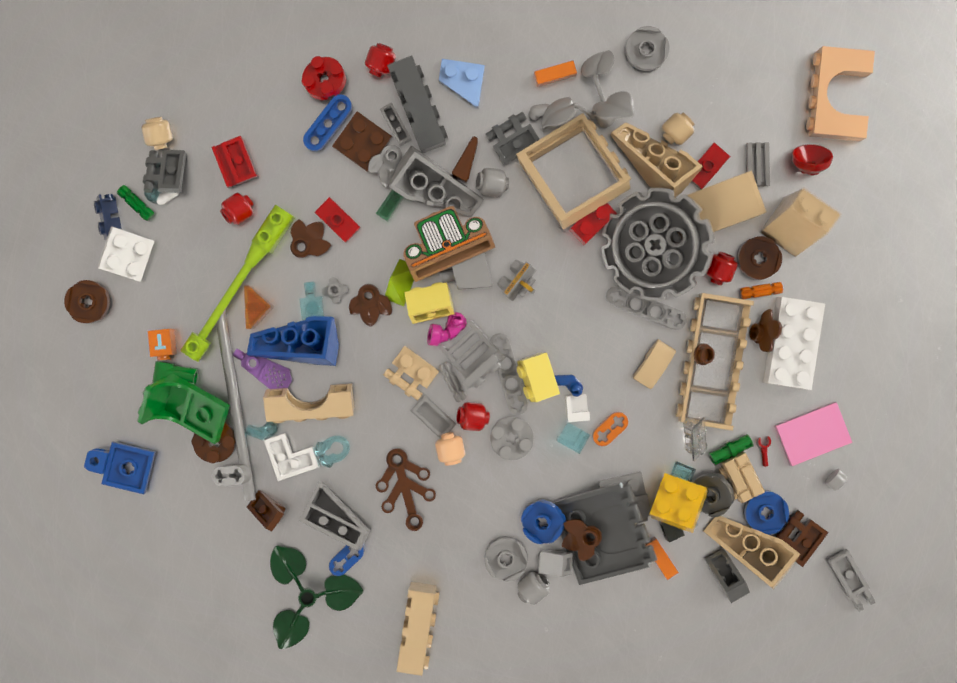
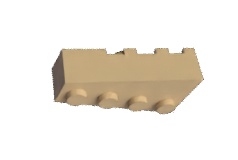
[396,582,440,676]

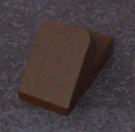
[247,490,285,532]

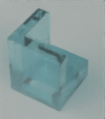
[556,423,590,454]

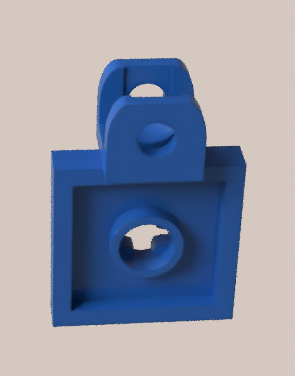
[84,441,156,494]

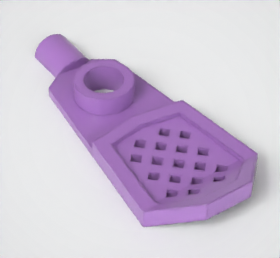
[233,348,292,389]

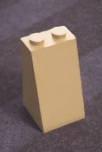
[677,171,766,240]
[760,188,841,257]

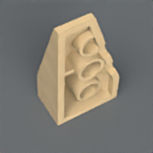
[611,122,703,197]
[704,516,800,589]

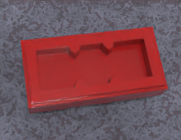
[691,142,731,190]
[314,197,361,243]

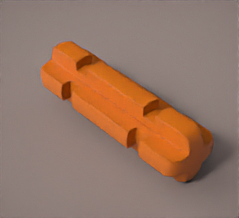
[740,282,783,299]

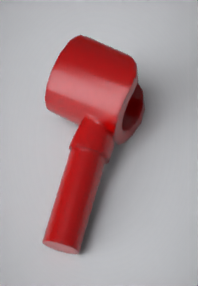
[756,436,771,467]

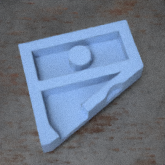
[439,59,485,108]

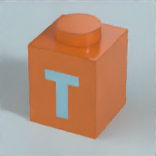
[148,329,177,361]

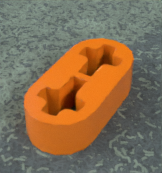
[592,412,628,446]

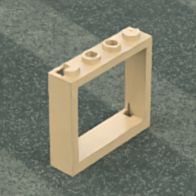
[516,113,631,230]

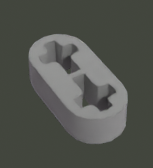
[212,464,251,486]

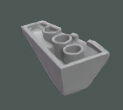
[389,146,484,217]

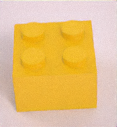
[650,473,708,533]

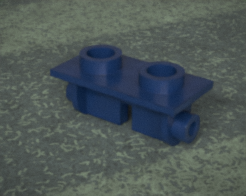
[94,194,122,240]

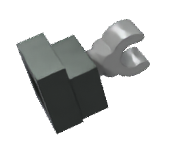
[659,521,698,542]

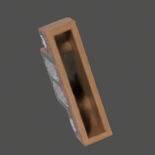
[403,206,495,282]

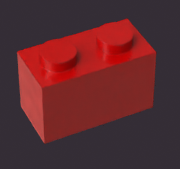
[569,203,617,245]

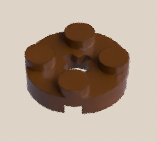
[737,236,782,280]
[64,280,110,323]
[191,422,236,464]

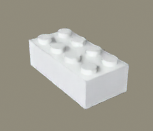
[763,297,825,390]

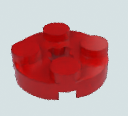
[302,56,346,100]

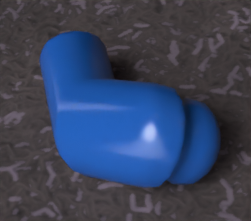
[554,375,583,397]

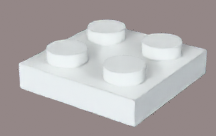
[97,226,154,282]

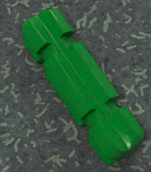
[117,185,154,221]

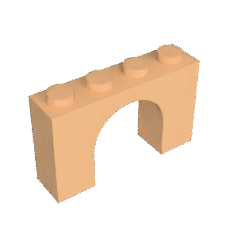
[806,46,875,141]

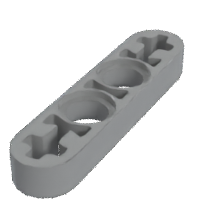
[606,286,687,330]
[490,333,527,415]

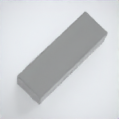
[380,102,412,146]

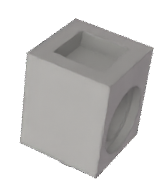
[538,549,573,577]

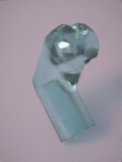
[245,422,278,440]

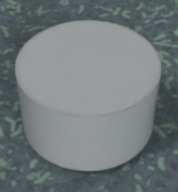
[825,469,848,491]

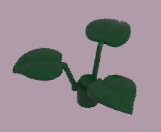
[270,546,363,649]

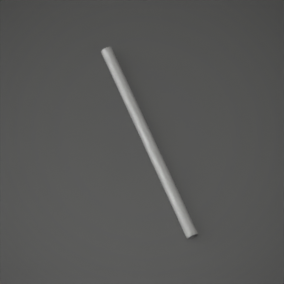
[214,309,256,501]

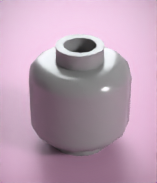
[476,168,509,197]
[517,572,550,605]

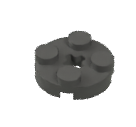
[693,473,735,517]

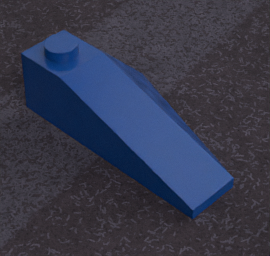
[247,316,339,366]

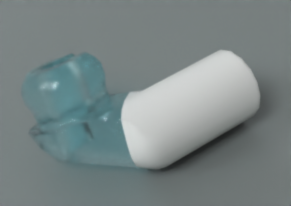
[144,188,179,205]

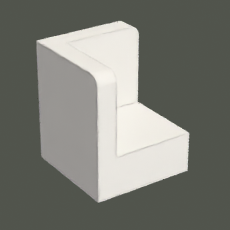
[565,394,590,422]

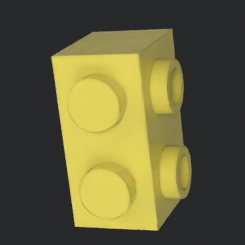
[404,282,455,324]
[517,352,560,402]

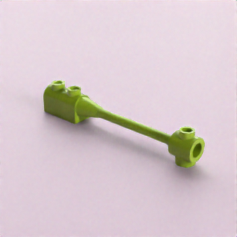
[180,205,295,362]

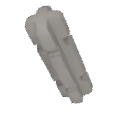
[439,362,467,402]

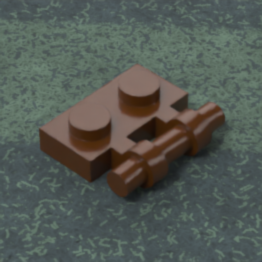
[776,510,829,567]

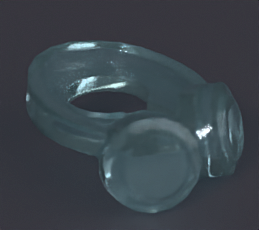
[315,436,350,468]

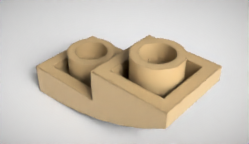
[633,339,676,389]

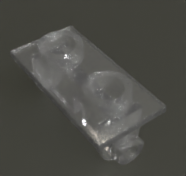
[683,417,707,461]

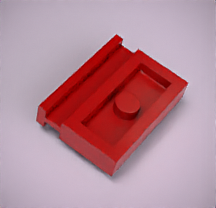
[211,136,258,188]

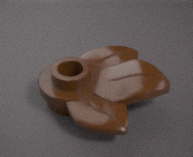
[290,219,331,258]
[349,284,392,327]
[750,309,782,352]
[561,519,602,561]

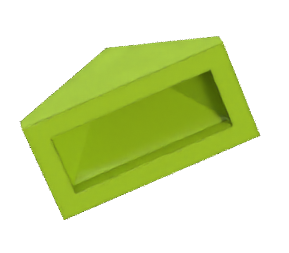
[385,259,414,306]

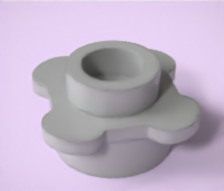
[322,277,348,303]

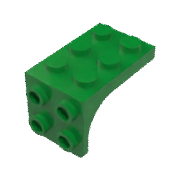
[137,374,230,444]

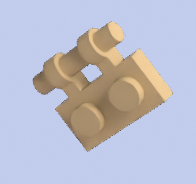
[383,346,439,401]

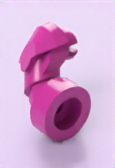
[427,312,467,346]

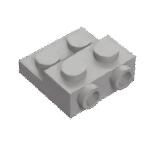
[598,472,651,523]

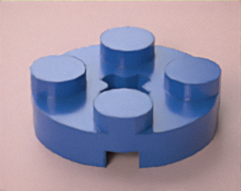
[744,491,789,535]
[521,499,566,544]

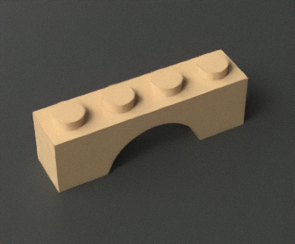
[263,383,355,423]

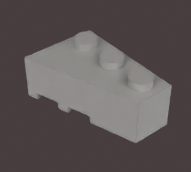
[299,481,370,551]

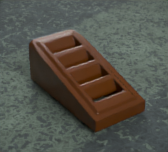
[452,136,478,184]

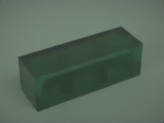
[376,189,404,222]

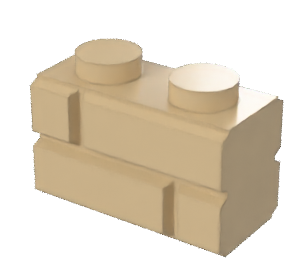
[719,451,765,503]

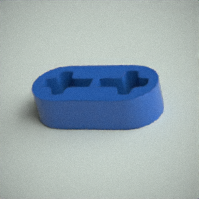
[329,545,365,576]

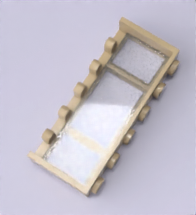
[676,293,754,431]

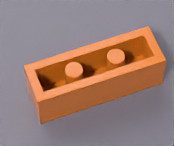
[534,60,577,87]
[644,537,679,580]

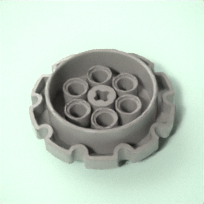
[601,188,714,301]

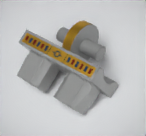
[497,260,536,301]

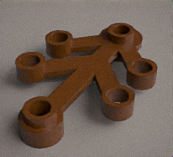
[376,448,436,531]

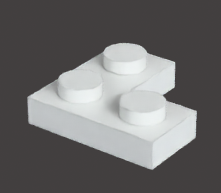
[264,433,320,481]

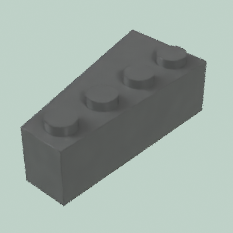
[388,55,448,153]

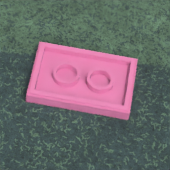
[775,402,853,466]

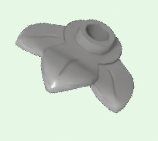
[368,145,402,188]

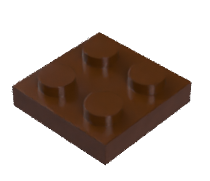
[332,111,393,172]

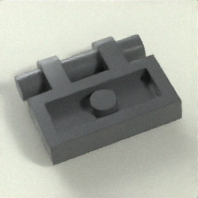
[485,112,540,165]
[143,150,186,193]

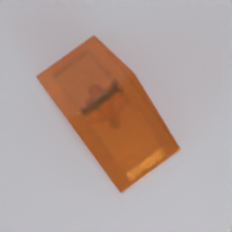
[244,285,274,329]

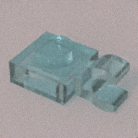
[299,282,324,320]

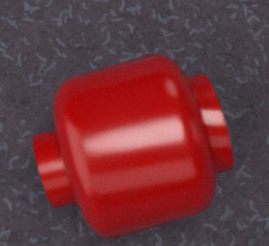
[365,43,396,77]
[220,193,254,225]
[706,252,738,285]
[456,402,490,431]

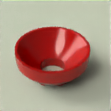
[792,144,833,176]

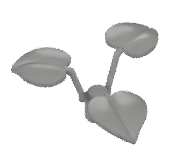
[542,50,634,129]

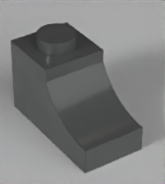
[705,548,750,603]

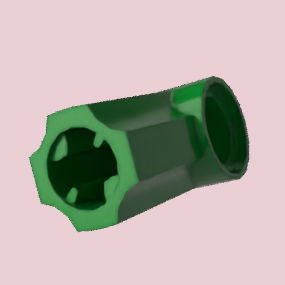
[152,361,198,385]

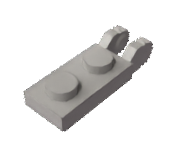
[827,549,876,612]

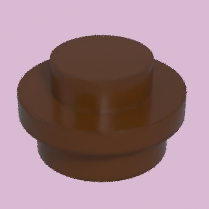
[694,343,715,365]

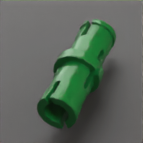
[709,434,754,466]

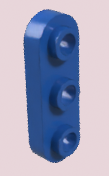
[303,95,352,152]

